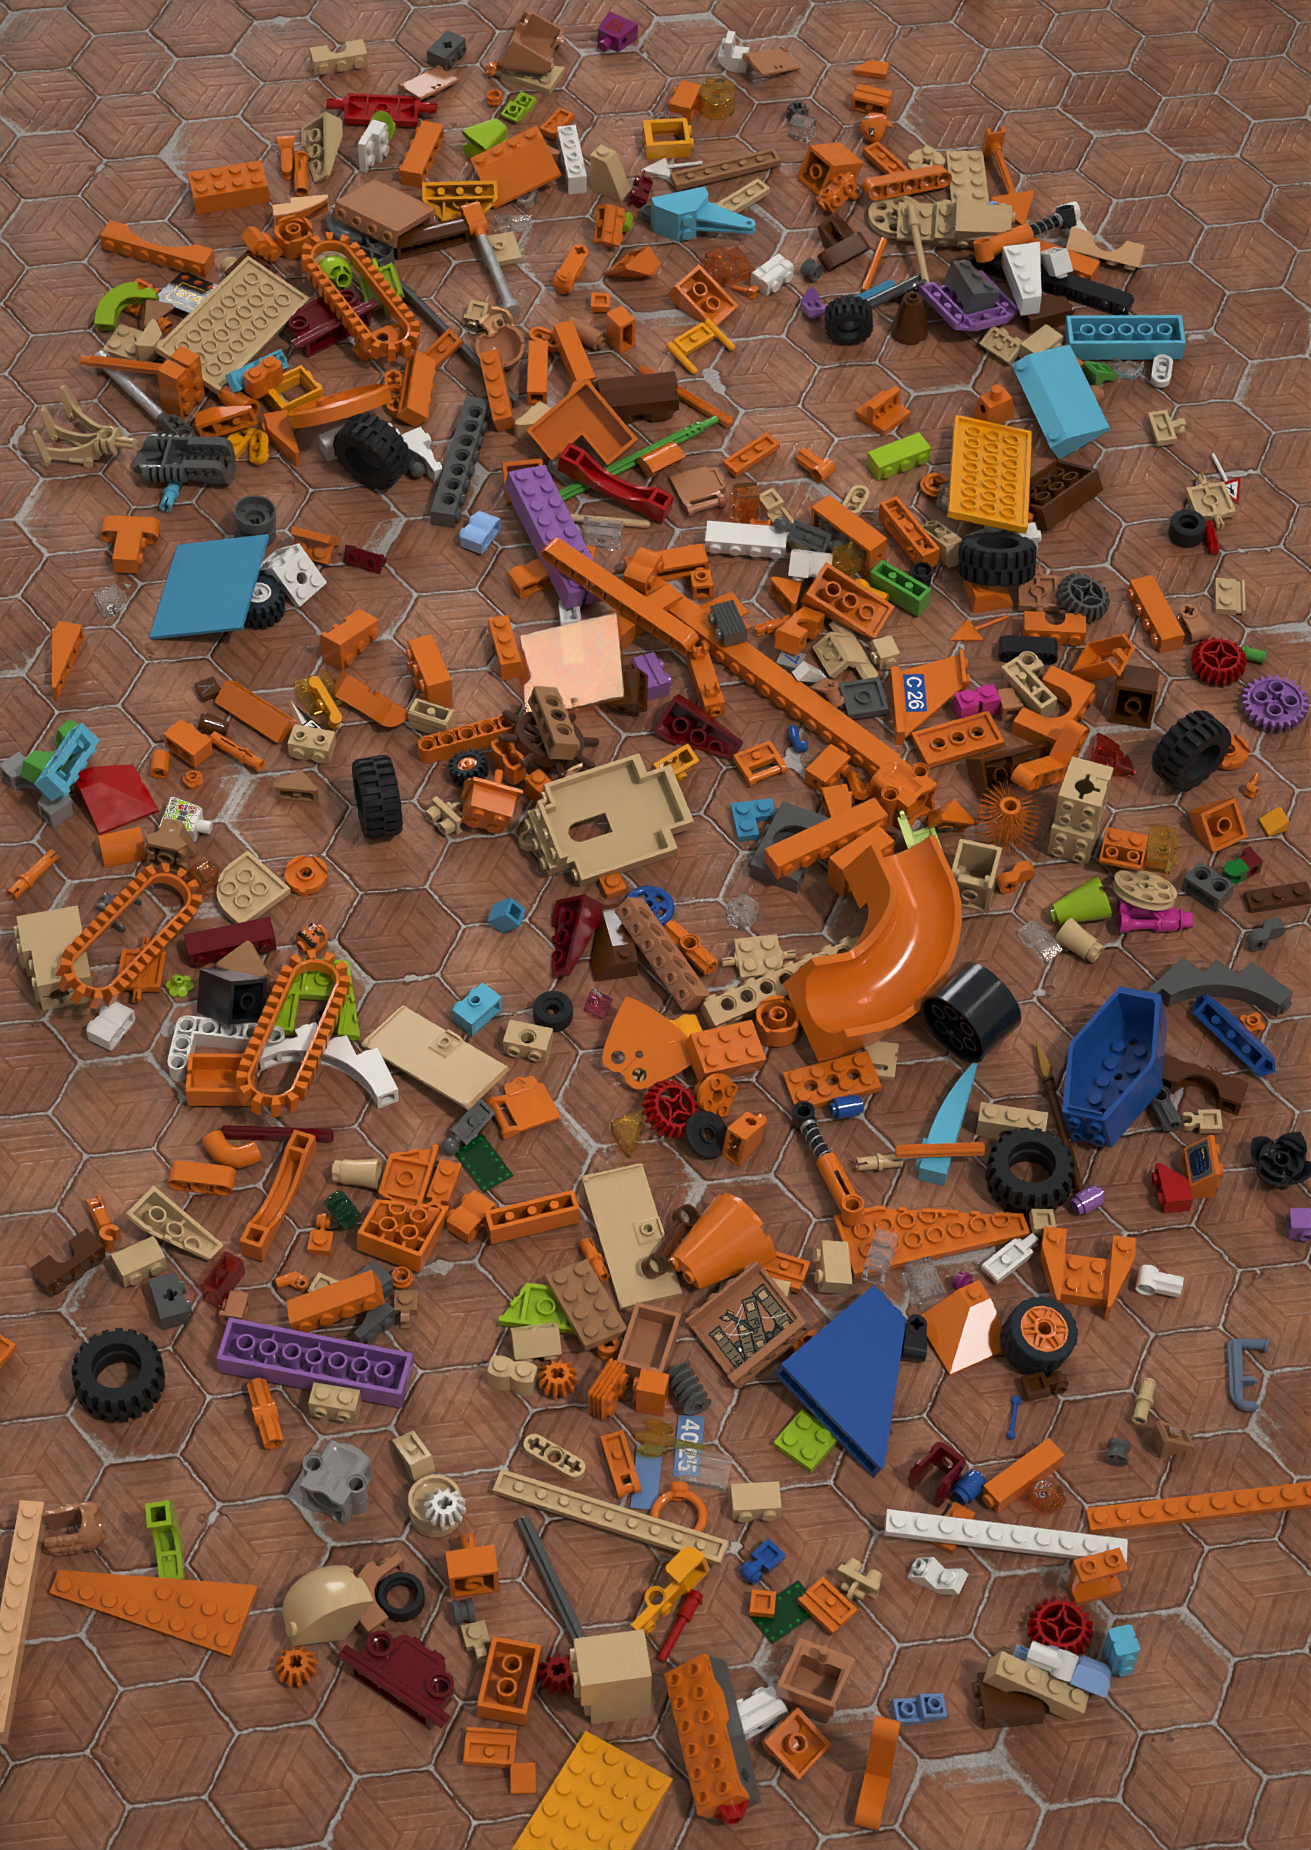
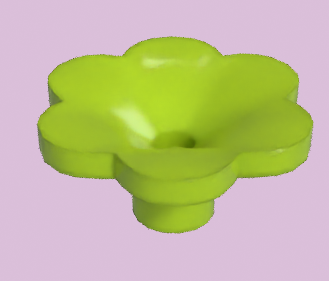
[166,974,194,998]

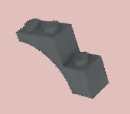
[354,1260,396,1345]

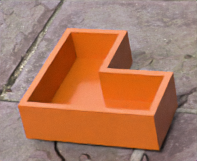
[526,378,639,466]

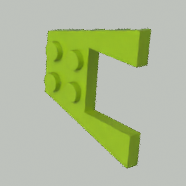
[275,958,360,1040]

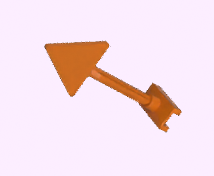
[981,126,1035,225]

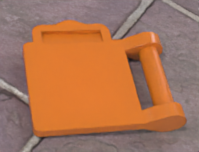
[485,1076,560,1140]

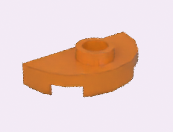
[846,771,870,800]

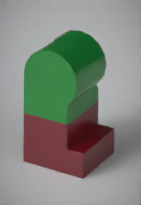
[1221,846,1263,885]

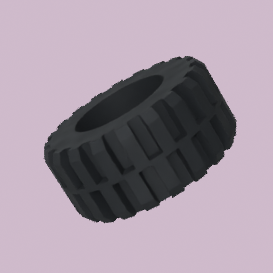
[333,413,411,490]
[958,532,1037,587]
[1151,710,1232,792]
[352,754,403,839]
[986,1127,1075,1217]
[71,1328,165,1423]

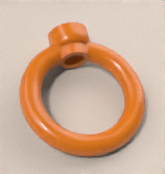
[650,1481,708,1533]

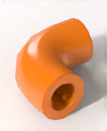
[202,1130,262,1169]

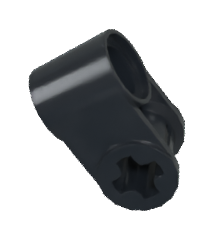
[900,1314,927,1362]

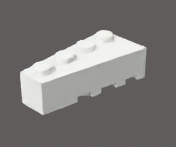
[1001,242,1041,316]

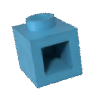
[488,897,526,933]

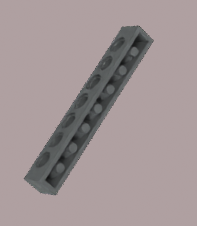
[430,396,492,529]

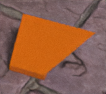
[928,799,975,832]

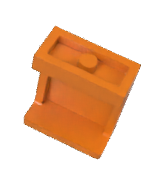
[1067,1547,1128,1607]

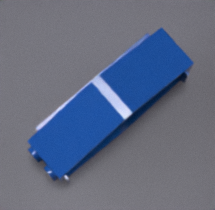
[1062,986,1167,1148]

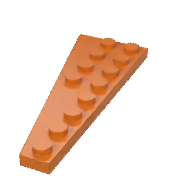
[49,1570,259,1657]

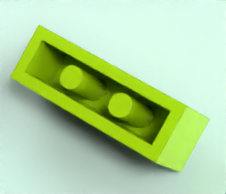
[866,432,931,481]

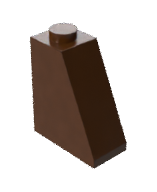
[1015,295,1074,334]

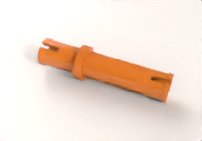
[210,731,266,772]
[6,849,59,901]

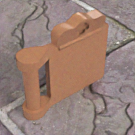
[670,466,726,517]

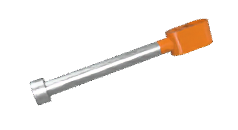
[460,201,522,318]

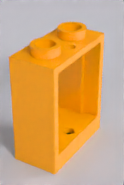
[643,118,694,160]
[263,365,324,413]

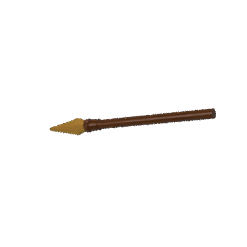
[1035,1041,1084,1193]

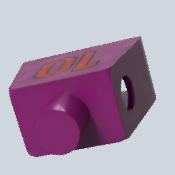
[597,11,638,52]

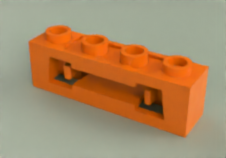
[878,496,940,567]

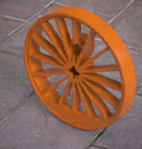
[287,383,393,429]

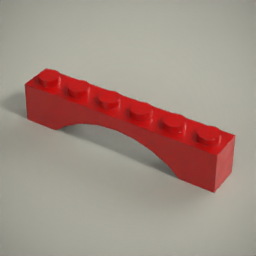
[557,443,674,524]

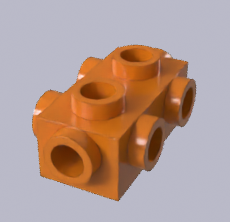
[816,172,859,213]

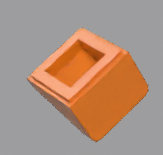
[510,1763,536,1794]

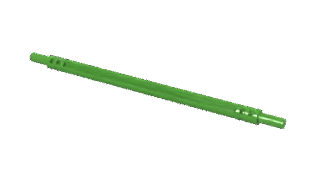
[517,416,719,521]

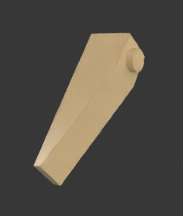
[301,111,343,184]
[125,1186,224,1261]

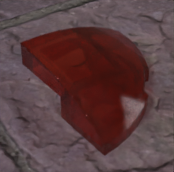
[1090,732,1135,776]

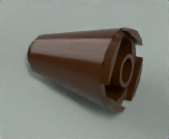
[890,292,929,345]

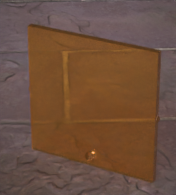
[520,612,625,713]

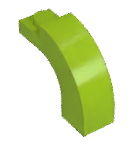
[94,282,159,331]
[145,1500,185,1580]

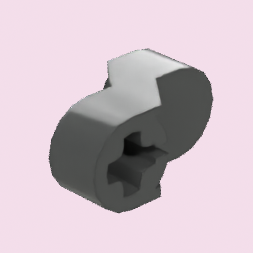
[1246,918,1286,951]

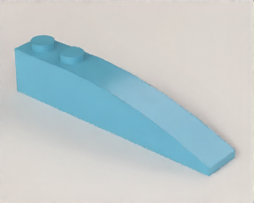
[915,1063,977,1186]

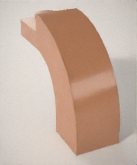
[357,1553,404,1639]

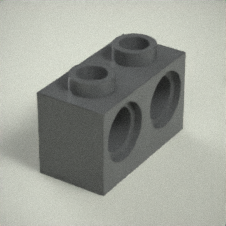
[1181,861,1235,913]

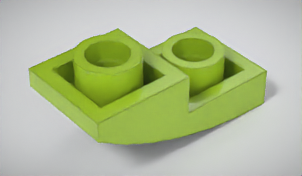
[501,91,537,123]

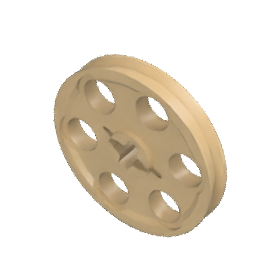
[868,195,919,239]
[1112,869,1177,911]

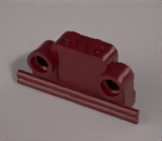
[288,289,380,358]
[337,1630,454,1730]

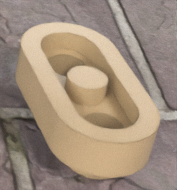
[842,485,870,517]

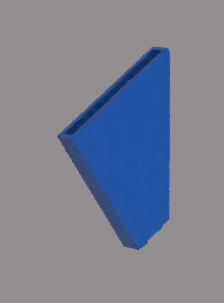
[774,1285,906,1478]

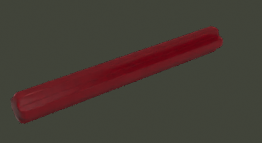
[221,1125,334,1142]

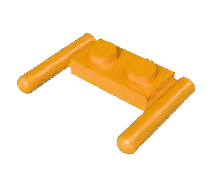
[666,319,735,375]

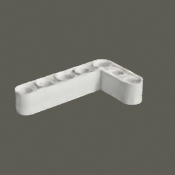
[167,1015,285,1082]

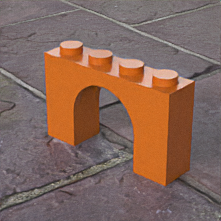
[1011,665,1097,752]

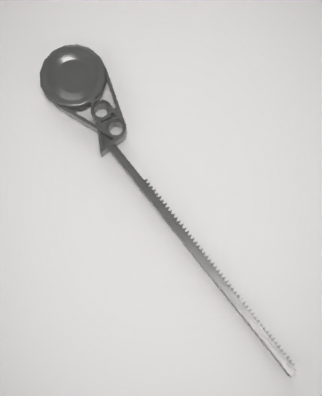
[326,208,520,409]

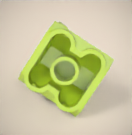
[461,118,508,158]

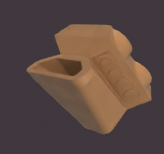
[144,818,197,874]
[216,941,277,995]

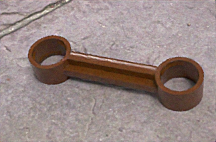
[641,1204,699,1279]

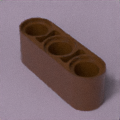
[817,232,871,273]

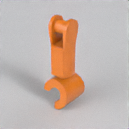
[277,135,295,180]
[85,1194,121,1253]

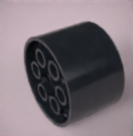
[921,962,1022,1063]

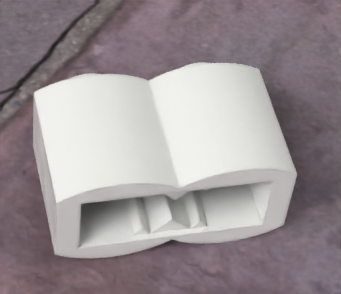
[86,1001,135,1051]

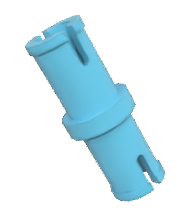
[159,481,182,512]

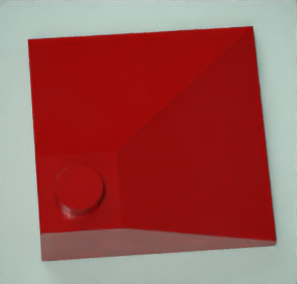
[74,764,159,835]

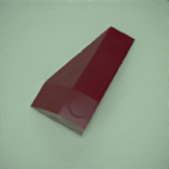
[652,694,744,760]
[552,894,604,978]

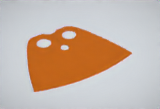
[602,996,692,1090]

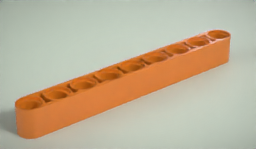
[541,537,699,655]

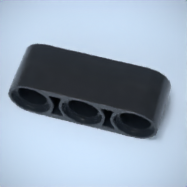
[998,635,1058,665]

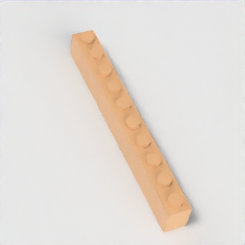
[0,1500,46,1744]

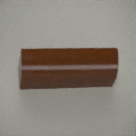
[394,217,470,260]

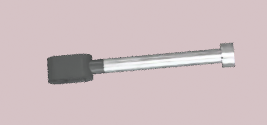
[95,350,193,435]

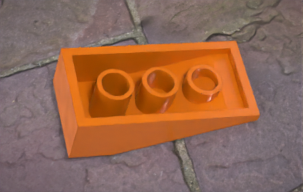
[800,562,895,640]

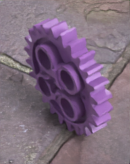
[1241,674,1309,733]

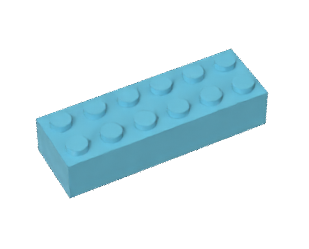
[1064,315,1186,360]

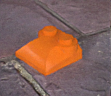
[762,1707,832,1780]

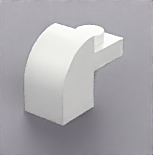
[718,31,749,74]

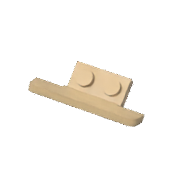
[812,621,878,679]

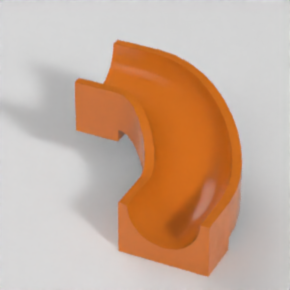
[783,835,962,1062]

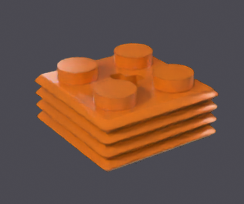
[588,1358,629,1422]

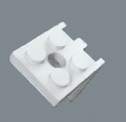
[259,543,327,608]

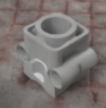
[300,1440,373,1526]

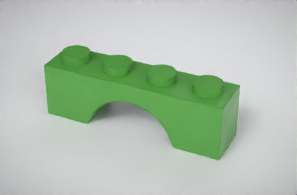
[21,719,79,783]

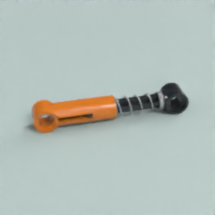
[973,205,1077,263]
[792,1101,864,1226]

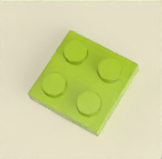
[773,1409,839,1473]

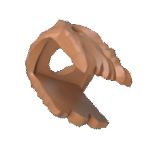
[42,1501,106,1556]

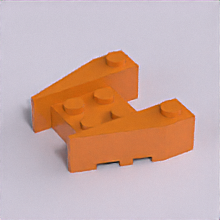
[1039,1226,1136,1321]

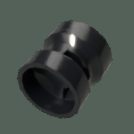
[912,562,933,587]

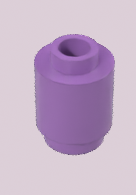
[1070,1185,1105,1216]

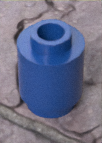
[829,1094,864,1120]
[951,1470,986,1506]

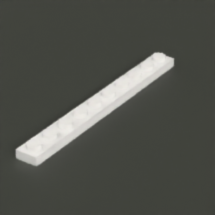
[884,1509,1128,1563]

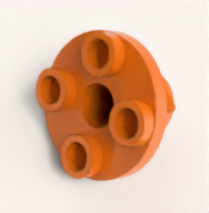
[694,1073,737,1117]

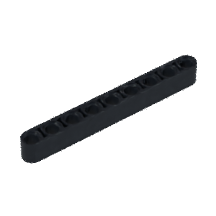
[970,253,1135,315]

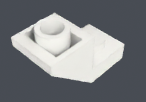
[907,1557,968,1595]

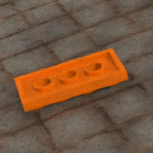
[911,711,1005,768]
[783,1051,882,1109]

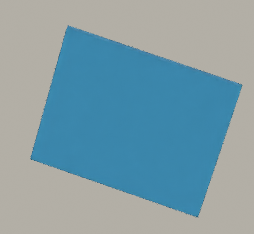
[149,534,269,640]

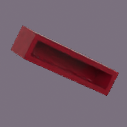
[184,917,277,968]

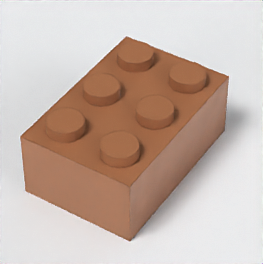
[617,1302,682,1380]

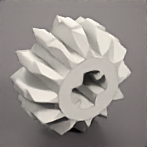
[424,1486,466,1530]

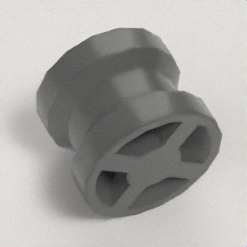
[800,258,824,282]
[1104,1438,1131,1467]
[452,1598,475,1625]

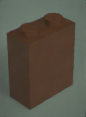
[972,1672,1045,1730]

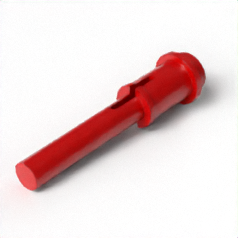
[656,1589,703,1663]

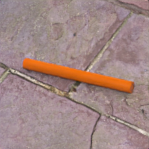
[860,237,887,293]

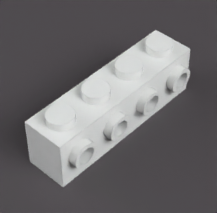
[705,521,787,559]

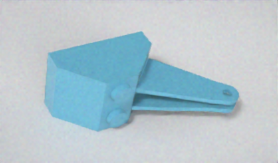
[651,186,756,242]

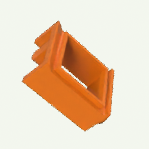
[1071,633,1135,682]

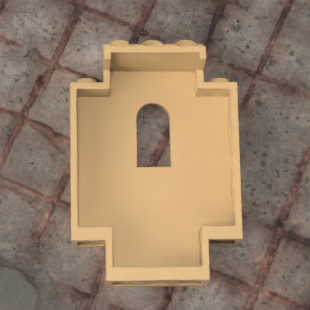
[524,753,694,887]

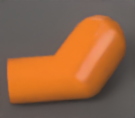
[274,1272,309,1290]

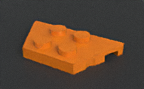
[378,1144,439,1206]

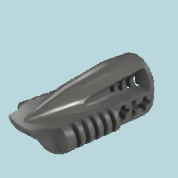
[133,433,236,484]

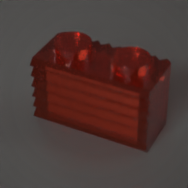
[200,1251,246,1309]

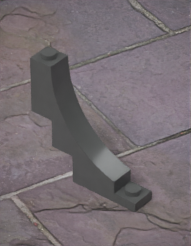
[1146,957,1293,1017]

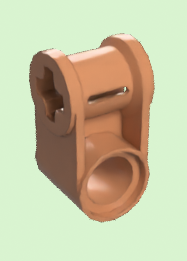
[1177,603,1210,644]
[809,678,845,707]

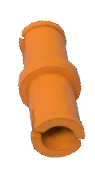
[579,1238,610,1283]

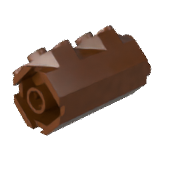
[592,371,679,424]

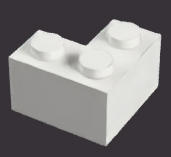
[788,549,834,581]

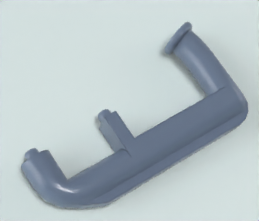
[1228,1338,1270,1412]

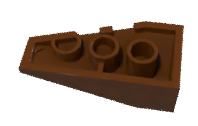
[966,742,1050,800]
[591,903,638,982]

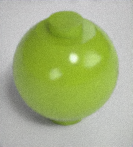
[318,256,353,291]

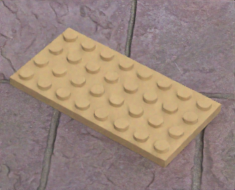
[155,256,310,395]

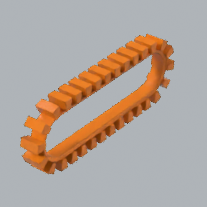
[301,232,420,362]
[55,863,202,1009]
[236,950,350,1117]

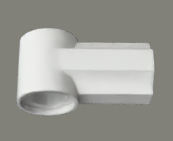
[1135,1265,1184,1298]
[1025,1641,1079,1682]

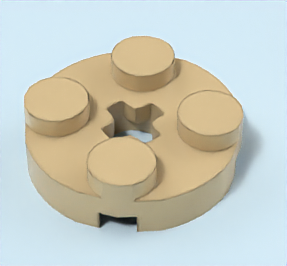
[908,146,945,170]

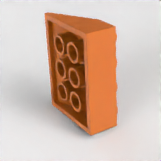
[470,125,562,209]

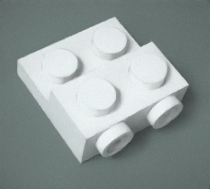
[358,119,389,173]

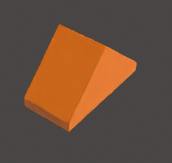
[769,576,802,616]

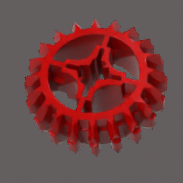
[1191,636,1247,687]
[640,1079,698,1140]
[1027,1596,1094,1656]

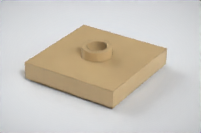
[476,231,522,269]

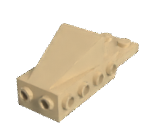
[896,195,1015,248]

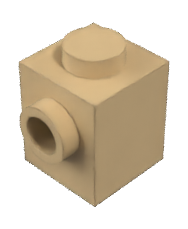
[871,635,900,671]

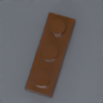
[1244,881,1311,913]

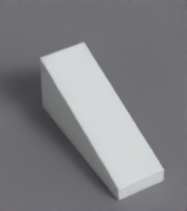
[792,661,827,682]

